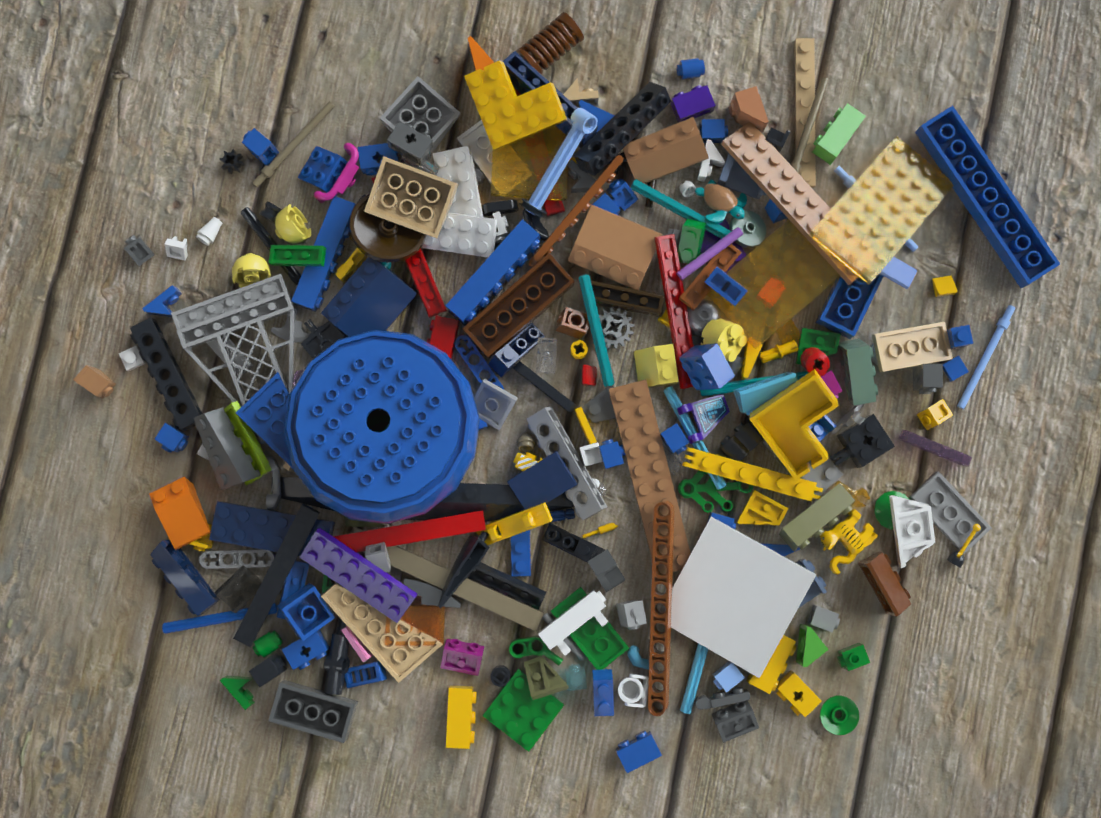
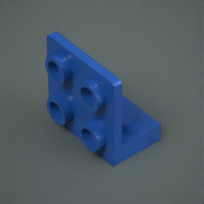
[298,146,348,196]

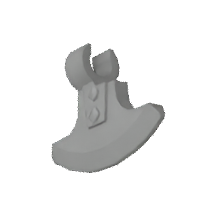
[271,308,310,342]
[831,404,865,434]

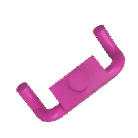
[314,143,359,203]

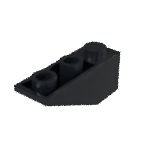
[542,523,605,563]

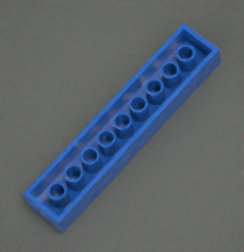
[915,105,1060,288]

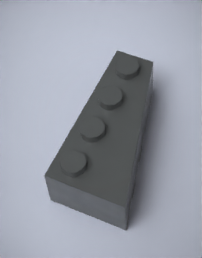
[194,407,261,490]

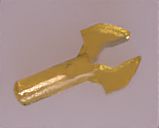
[835,481,870,507]

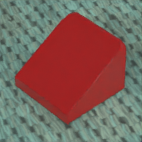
[582,365,597,386]

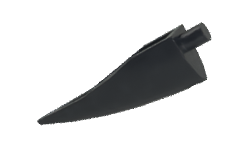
[438,531,490,608]

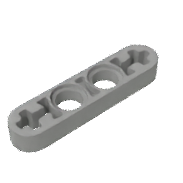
[199,550,276,569]

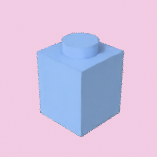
[712,661,745,692]

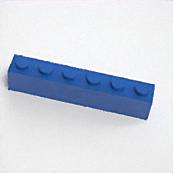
[291,196,356,312]

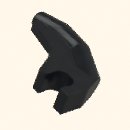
[522,197,549,241]

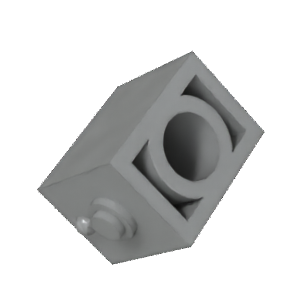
[616,600,647,630]

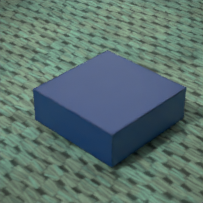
[943,356,969,382]

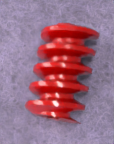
[801,347,830,377]

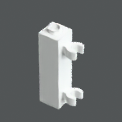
[538,589,608,655]

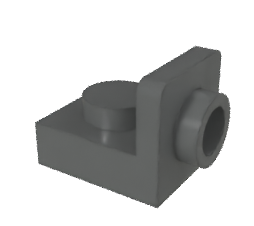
[124,234,154,266]

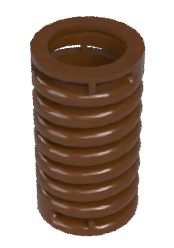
[516,12,584,74]

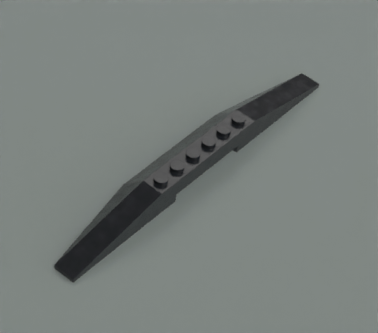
[271,477,575,522]

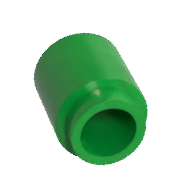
[252,630,283,658]

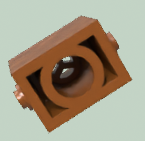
[555,307,590,339]

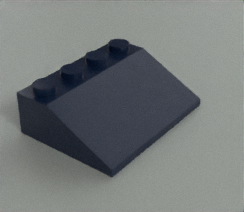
[321,257,417,336]

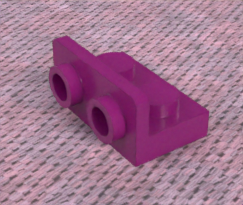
[440,639,484,676]

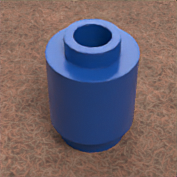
[676,58,705,80]

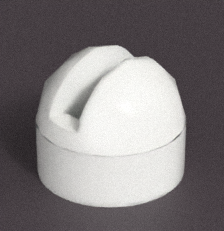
[679,180,696,197]

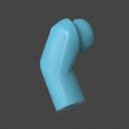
[627,645,649,670]

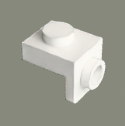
[493,211,509,243]

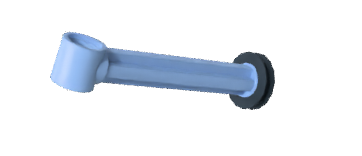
[519,108,598,218]

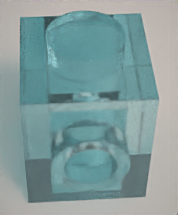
[565,664,587,691]

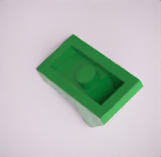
[220,676,255,710]

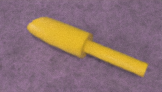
[582,523,618,539]

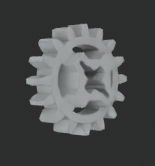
[599,307,634,349]

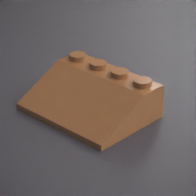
[568,205,662,290]

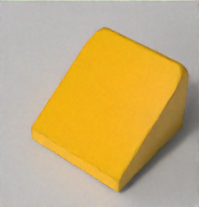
[932,275,957,297]

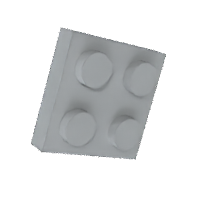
[474,379,518,430]

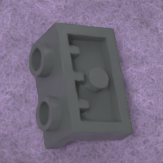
[712,700,759,743]

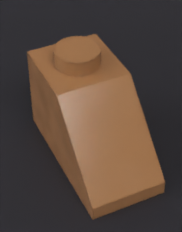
[73,365,116,398]

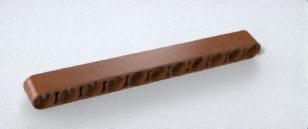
[648,501,674,716]

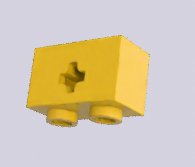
[776,670,822,717]

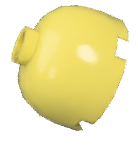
[275,204,312,244]
[232,253,271,288]

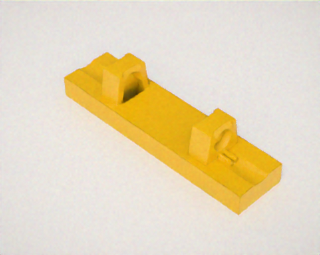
[477,502,553,545]

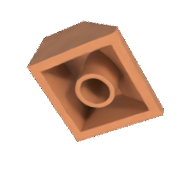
[728,86,769,133]

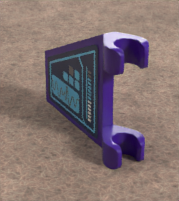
[677,394,730,444]

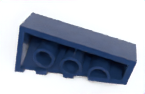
[150,540,220,616]

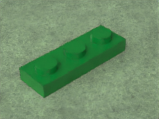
[269,245,326,267]

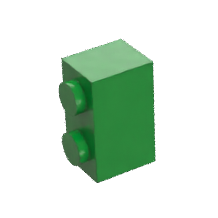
[678,219,706,264]

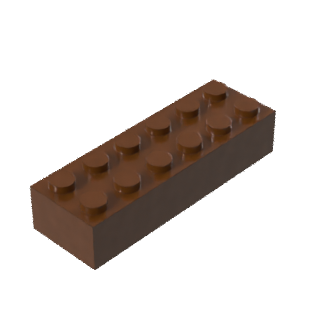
[462,253,575,360]

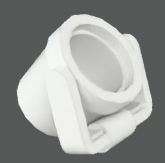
[618,674,649,708]

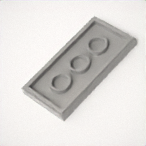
[909,471,991,554]

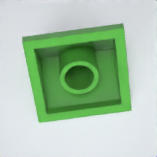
[796,624,829,667]

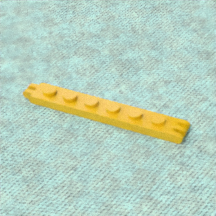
[682,447,823,502]

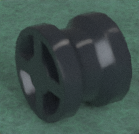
[259,201,282,224]

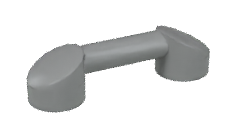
[266,456,281,510]

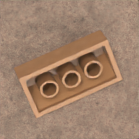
[623,117,709,184]

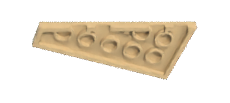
[321,583,443,683]

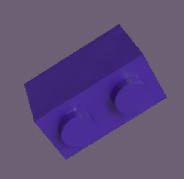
[671,85,716,123]

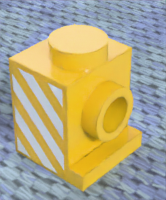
[513,452,542,471]

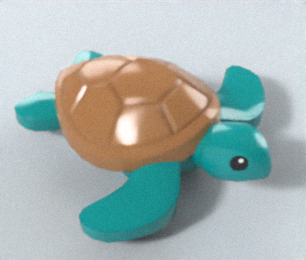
[695,179,747,224]

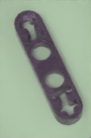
[898,430,972,467]

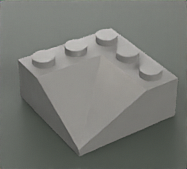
[380,76,461,160]

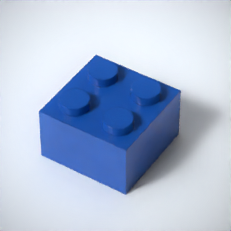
[679,343,735,390]
[277,583,336,641]

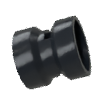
[491,665,511,687]

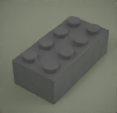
[268,680,359,743]

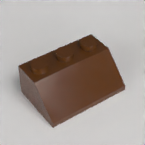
[858,552,911,617]

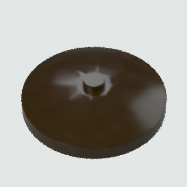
[350,194,427,263]

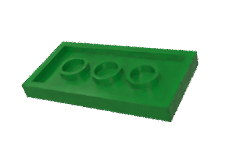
[551,586,629,670]

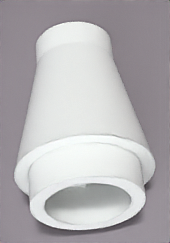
[196,217,223,246]

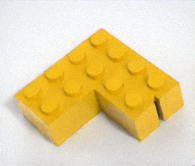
[464,60,567,150]
[749,369,839,481]

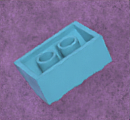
[733,372,797,415]

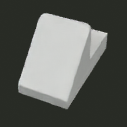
[697,139,725,182]

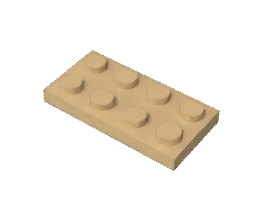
[872,322,953,373]

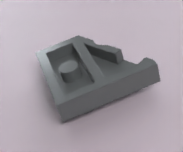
[582,386,616,423]

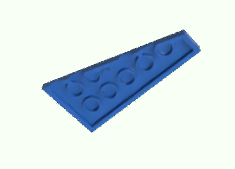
[236,372,293,469]

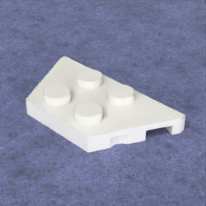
[889,495,935,568]

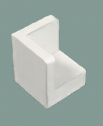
[579,442,603,467]

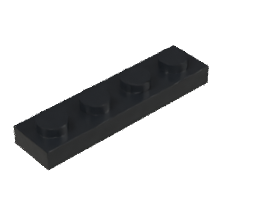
[468,562,547,610]

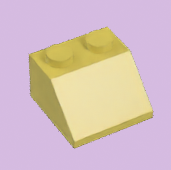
[634,344,678,388]

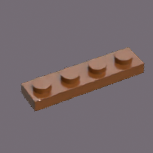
[679,244,742,311]

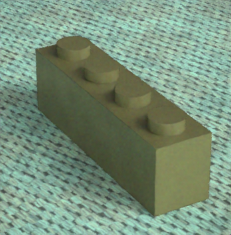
[779,483,856,552]

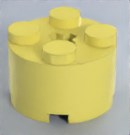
[701,318,747,362]

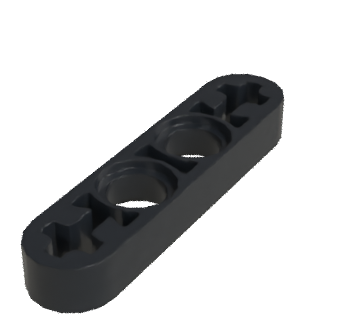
[513,361,577,414]

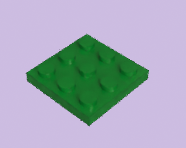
[483,668,564,752]

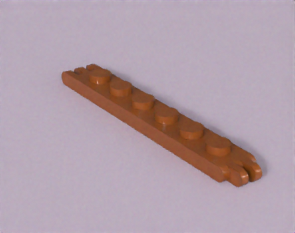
[529,155,623,267]

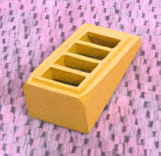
[741,338,762,380]

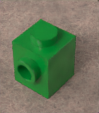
[837,643,870,671]

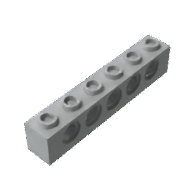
[527,407,607,520]

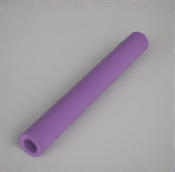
[677,227,743,280]

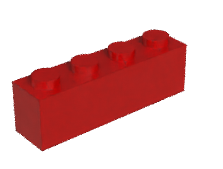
[427,315,460,360]

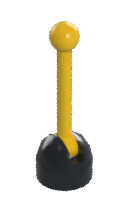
[947,524,981,568]

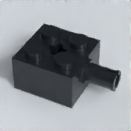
[830,414,895,468]

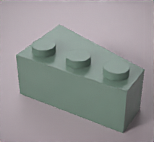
[838,338,878,406]

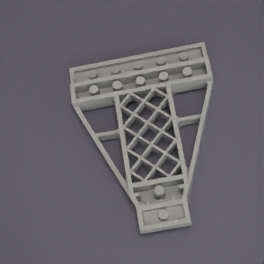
[171,274,295,444]

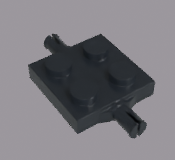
[301,319,345,358]

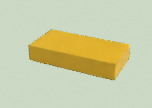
[575,407,597,445]

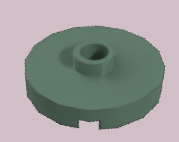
[729,210,766,248]

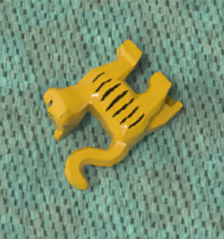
[820,509,878,575]

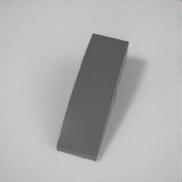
[404,578,462,608]

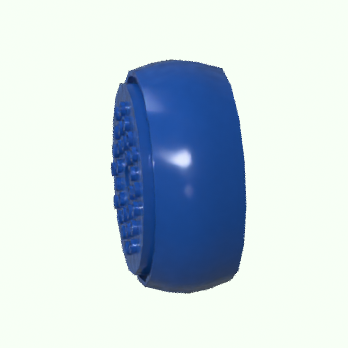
[284,330,480,524]

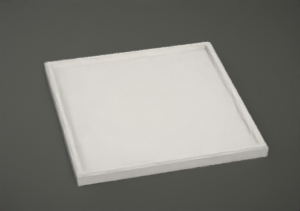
[660,517,816,678]

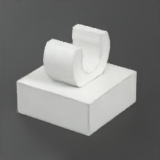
[165,236,188,261]

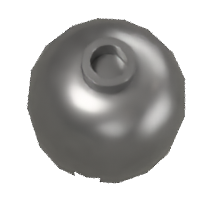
[687,299,721,336]

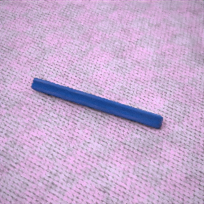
[162,603,277,634]

